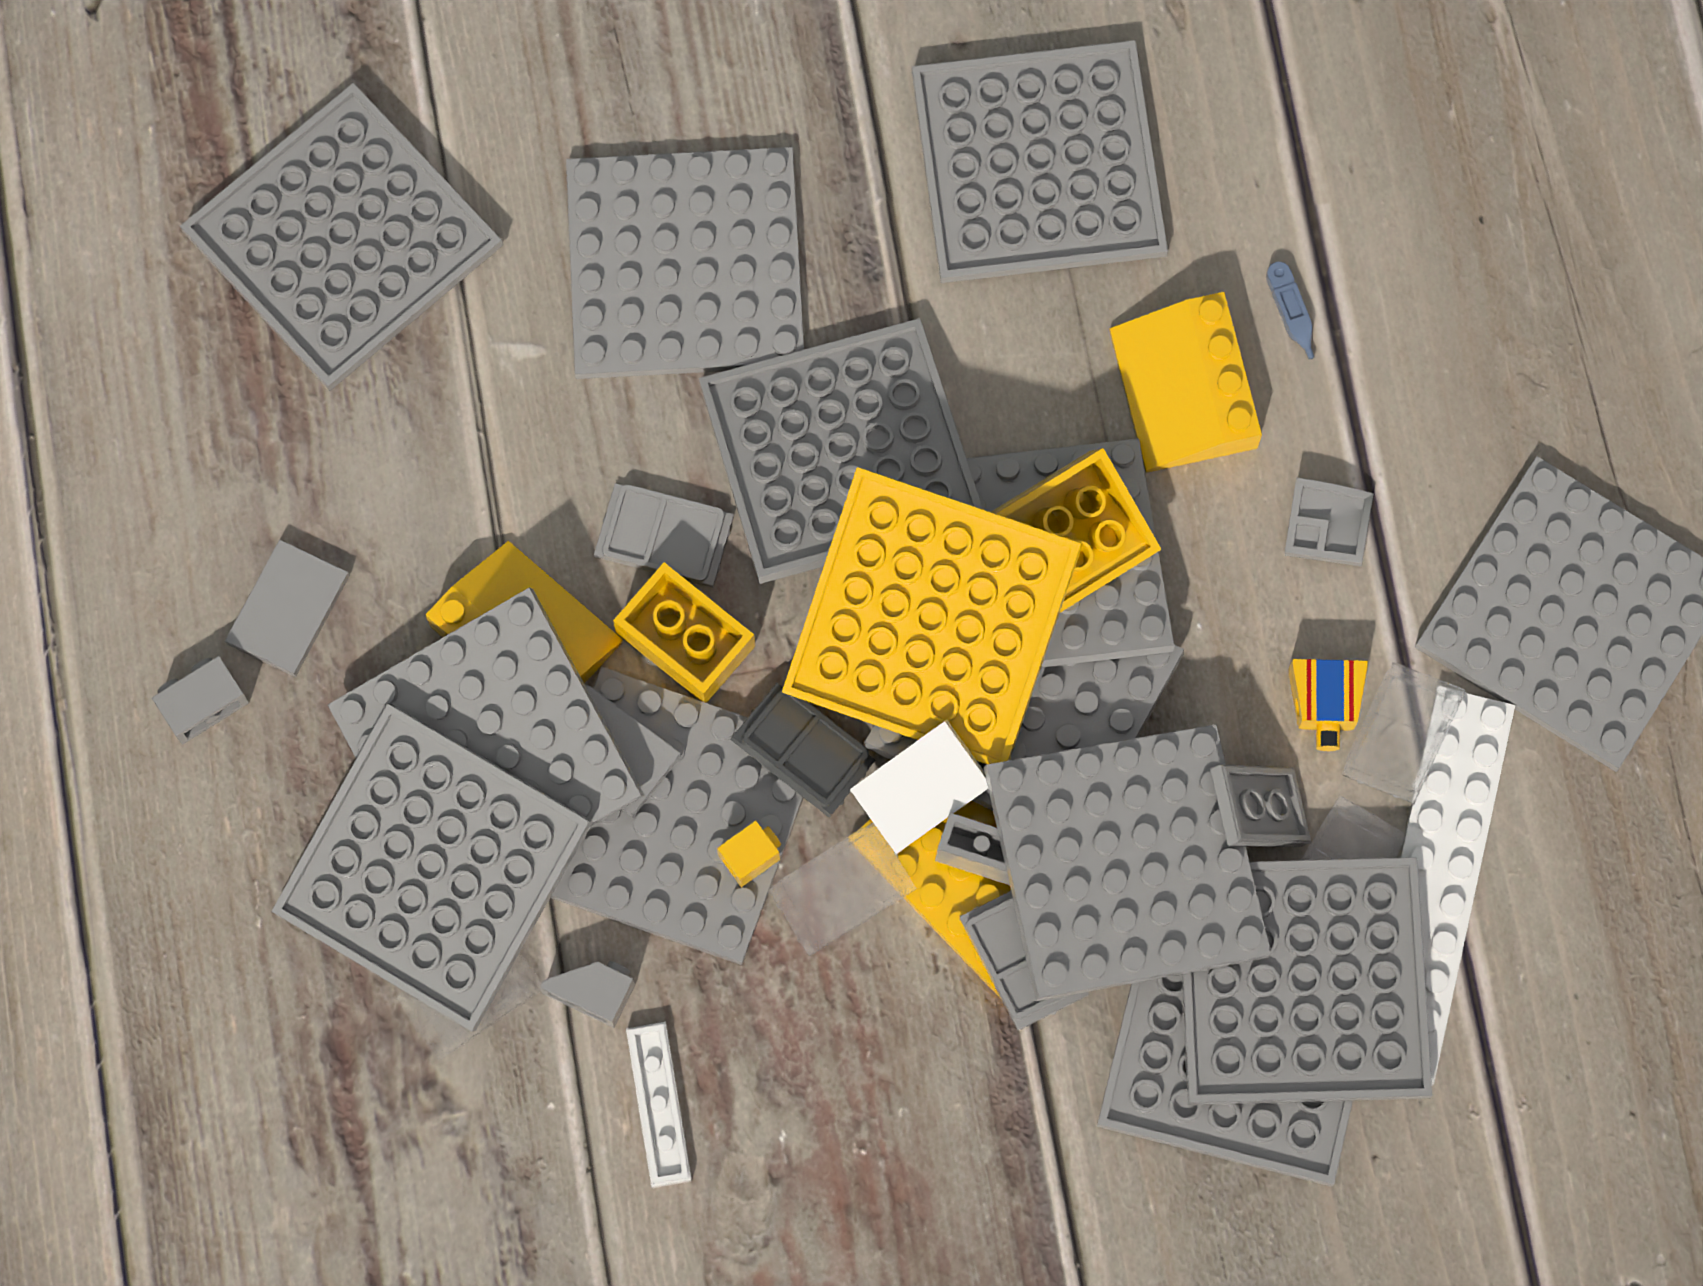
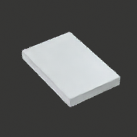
[850,720,988,854]

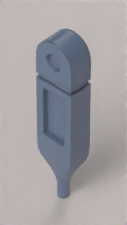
[1266,262,1315,360]

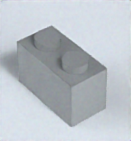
[152,656,249,745]
[935,813,1010,885]

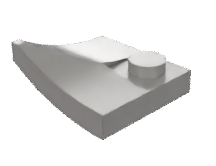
[1285,477,1373,567]

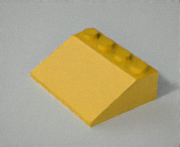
[1109,292,1262,473]
[991,448,1162,612]
[425,541,623,684]

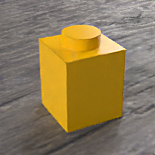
[717,821,781,887]

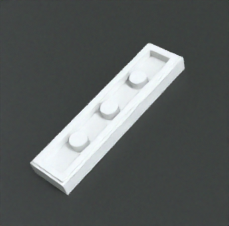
[626,1022,692,1188]

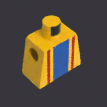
[1289,659,1368,751]

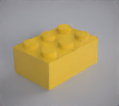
[613,562,755,703]

